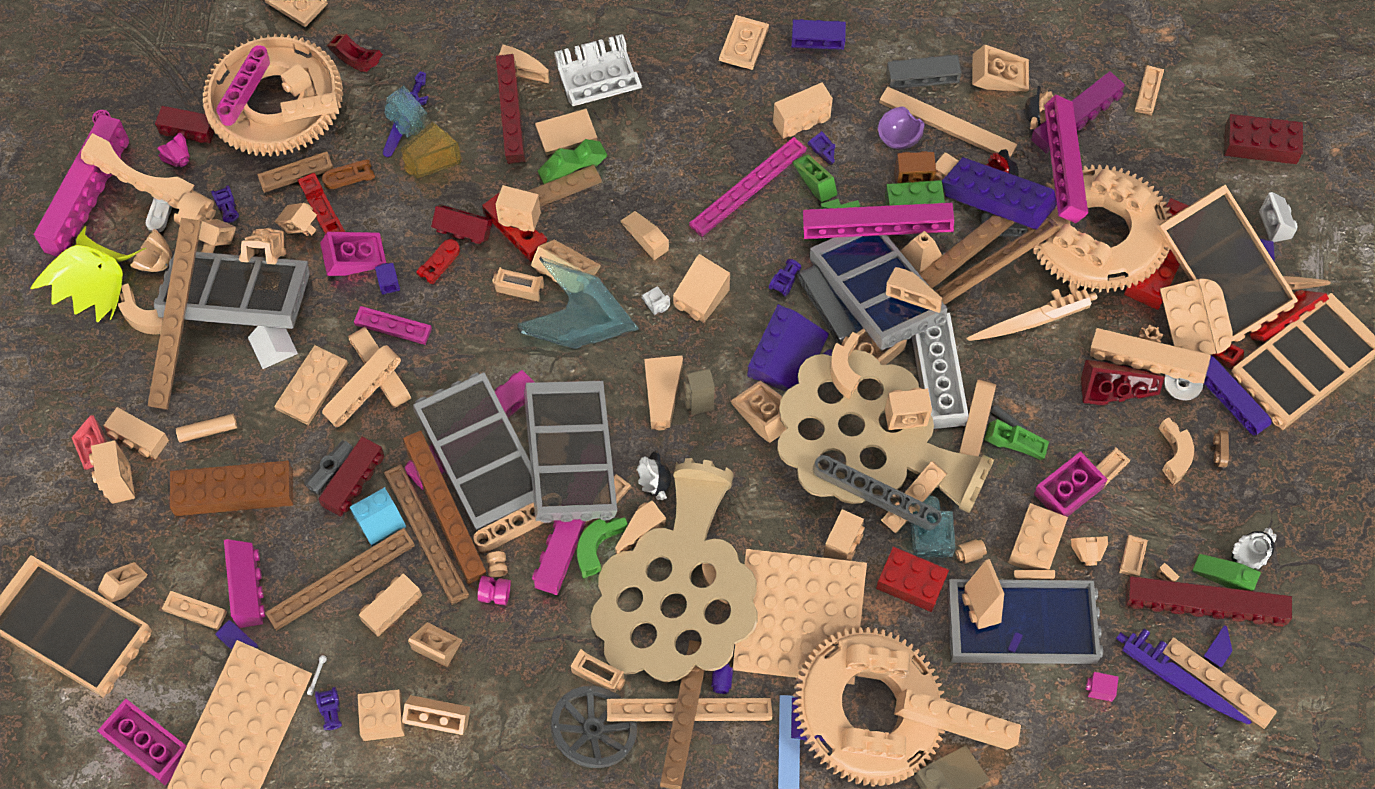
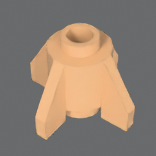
[1071,536,1108,566]

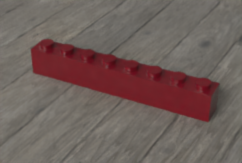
[1125,576,1292,627]

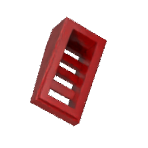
[1211,344,1244,369]

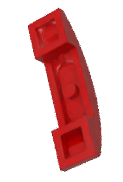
[298,173,345,235]

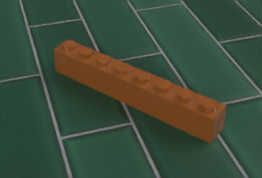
[403,430,486,584]

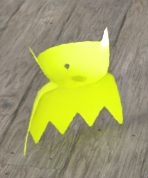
[31,226,146,322]

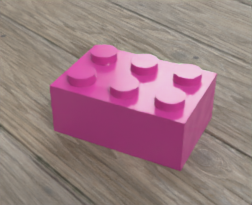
[1034,451,1108,517]

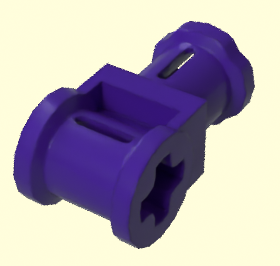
[211,185,239,222]
[769,259,802,297]
[315,687,342,730]

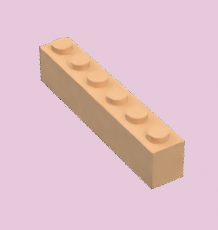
[1090,328,1211,384]
[894,689,1021,750]

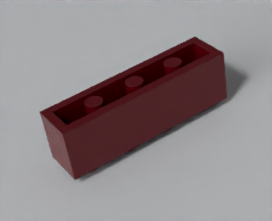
[318,436,384,517]

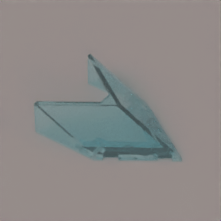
[517,256,639,349]

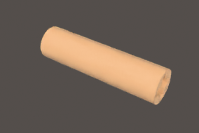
[176,414,237,443]

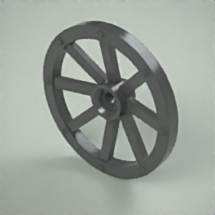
[550,686,637,768]

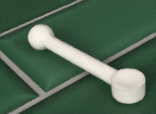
[307,655,327,696]

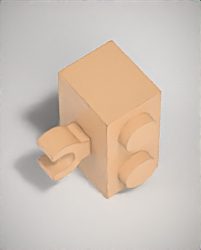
[275,203,317,236]

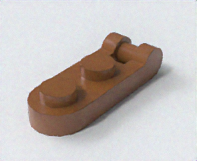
[322,160,375,189]

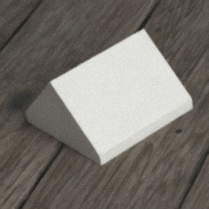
[248,326,298,369]

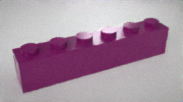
[1031,71,1125,154]

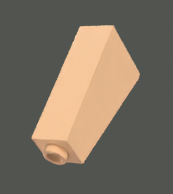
[644,356,683,430]

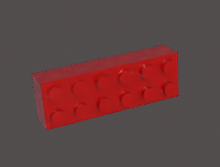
[1124,198,1205,310]

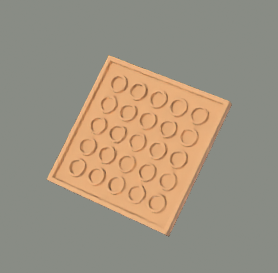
[733,549,867,685]

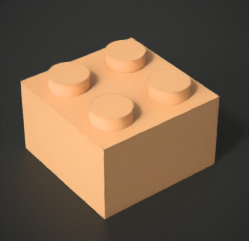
[496,185,541,232]
[884,388,932,430]
[823,509,865,561]
[358,689,405,741]

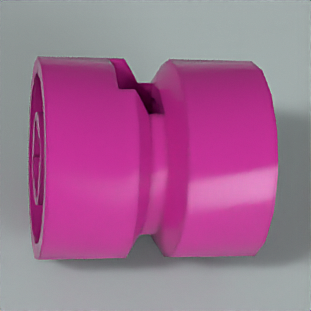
[478,576,511,606]

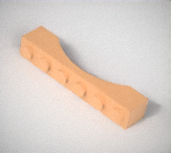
[81,133,194,208]

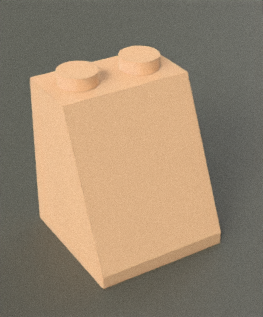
[673,254,730,323]

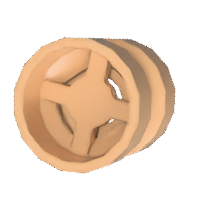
[486,551,508,577]

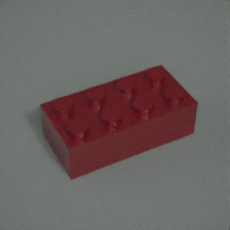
[1224,114,1303,164]

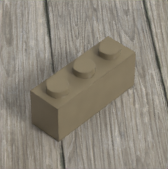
[684,369,715,415]

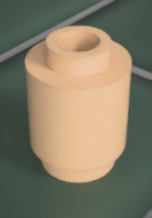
[955,539,987,564]

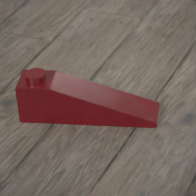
[1081,360,1165,405]

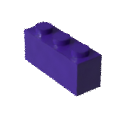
[791,19,846,50]

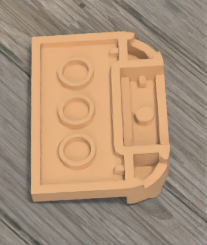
[1160,278,1233,355]

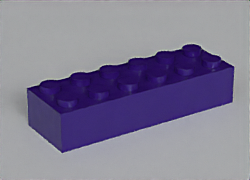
[942,157,1057,230]

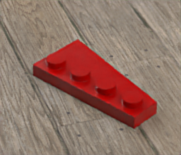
[1249,290,1329,341]

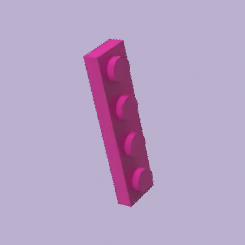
[354,306,432,345]

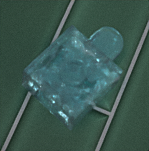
[385,85,432,144]
[910,496,956,557]

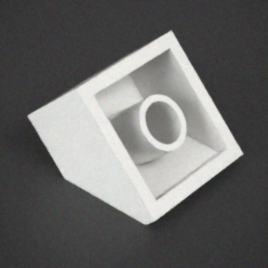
[1259,192,1297,242]

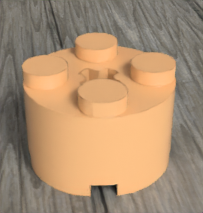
[174,190,216,225]

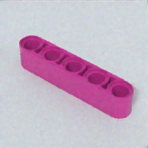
[216,45,270,126]

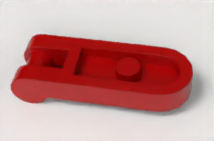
[416,239,460,284]

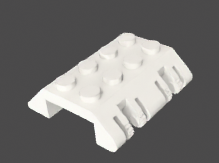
[554,34,642,106]

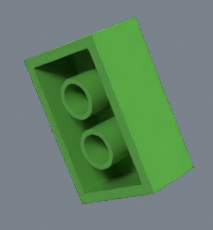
[885,180,945,206]

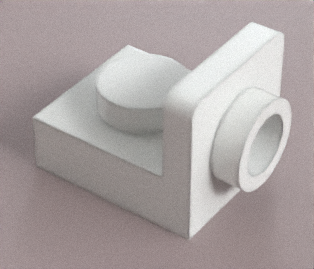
[642,286,670,315]

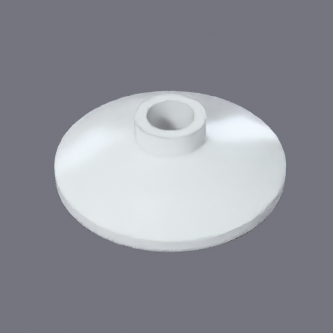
[1164,375,1203,400]

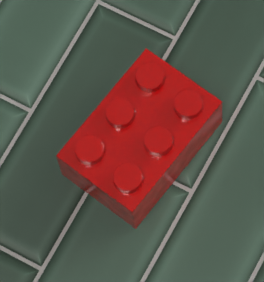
[876,547,949,612]

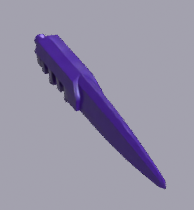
[1116,629,1252,724]

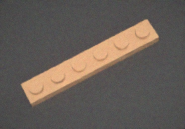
[1163,637,1277,729]

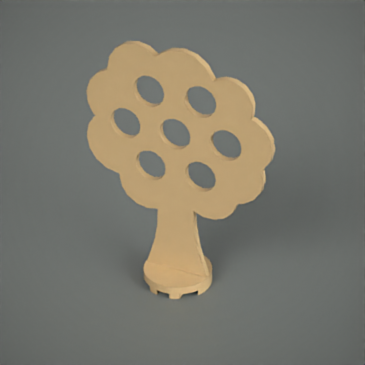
[777,350,994,513]
[591,458,758,682]

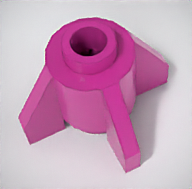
[157,133,190,167]

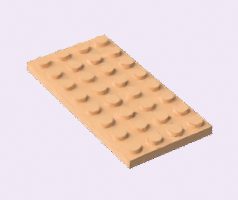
[167,640,312,789]

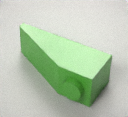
[793,154,837,202]
[1192,554,1261,591]

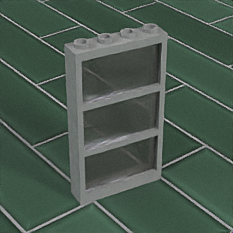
[154,252,310,329]
[413,373,547,533]
[524,381,617,523]

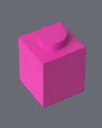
[1085,672,1118,702]

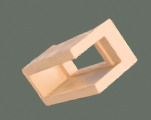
[571,649,626,693]

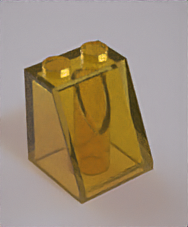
[401,121,462,178]

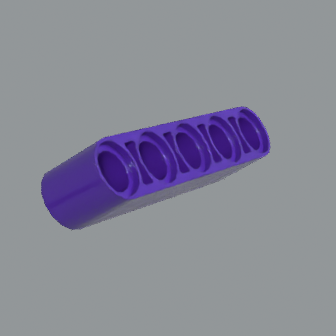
[1204,356,1272,436]

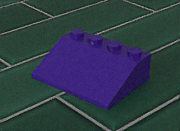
[747,304,829,392]

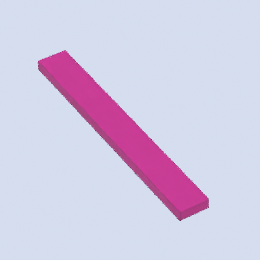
[689,137,807,237]

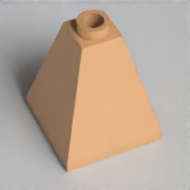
[900,231,942,274]

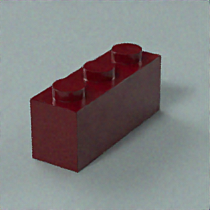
[155,106,215,143]
[431,204,493,244]

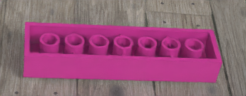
[33,114,129,257]

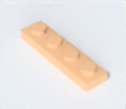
[881,461,948,533]

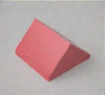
[72,415,107,470]

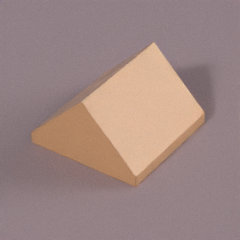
[409,622,462,667]

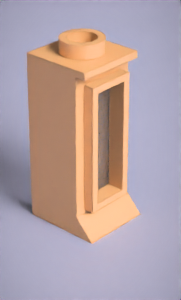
[493,267,544,302]

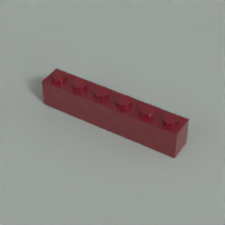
[496,54,526,164]

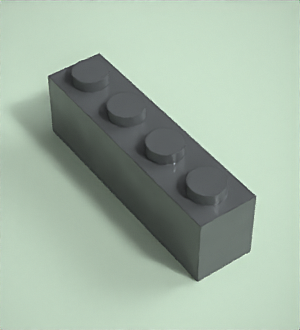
[886,55,962,89]

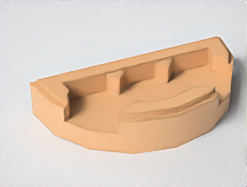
[1014,570,1055,580]

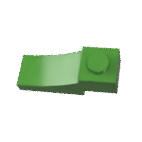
[984,419,1049,460]

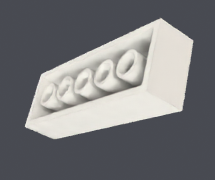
[912,313,969,429]

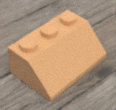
[531,239,601,292]

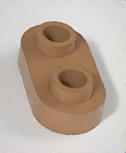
[1213,430,1229,467]

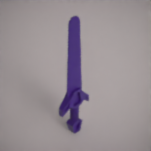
[383,71,429,157]

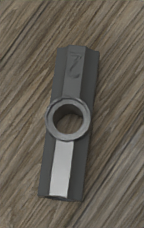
[304,440,353,495]

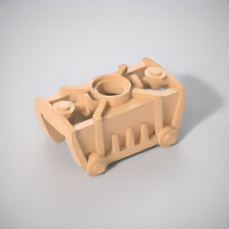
[239,228,286,264]

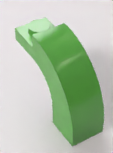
[577,517,628,579]

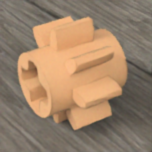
[1138,325,1163,343]

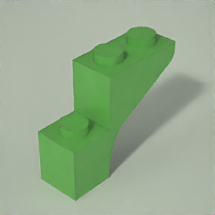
[538,139,608,184]

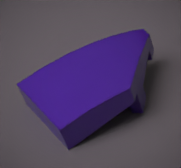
[808,131,835,165]
[1204,625,1233,668]

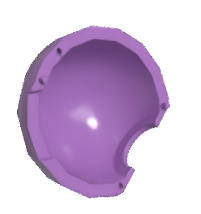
[878,106,925,150]

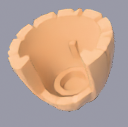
[130,229,172,272]

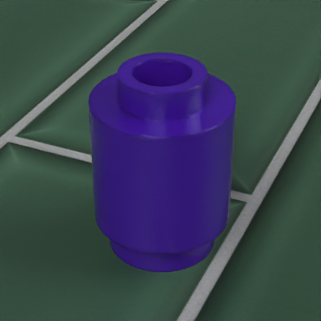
[711,664,733,694]

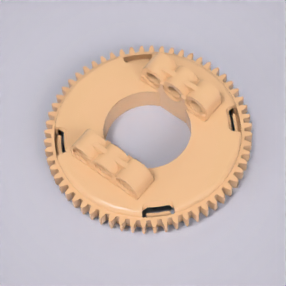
[203,34,343,156]
[1027,165,1173,293]
[793,627,946,786]

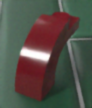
[327,34,383,72]

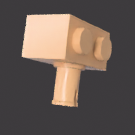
[199,219,236,253]

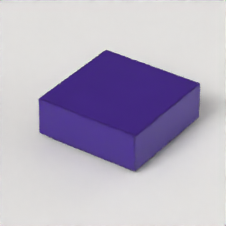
[1006,633,1023,654]

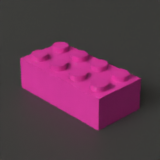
[97,698,186,786]

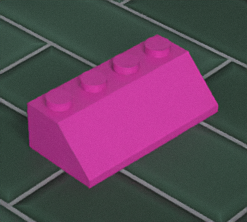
[224,539,266,628]

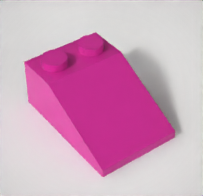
[320,232,386,276]

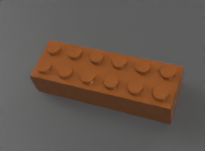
[170,460,293,516]

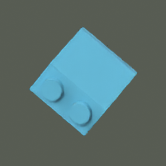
[350,487,406,546]

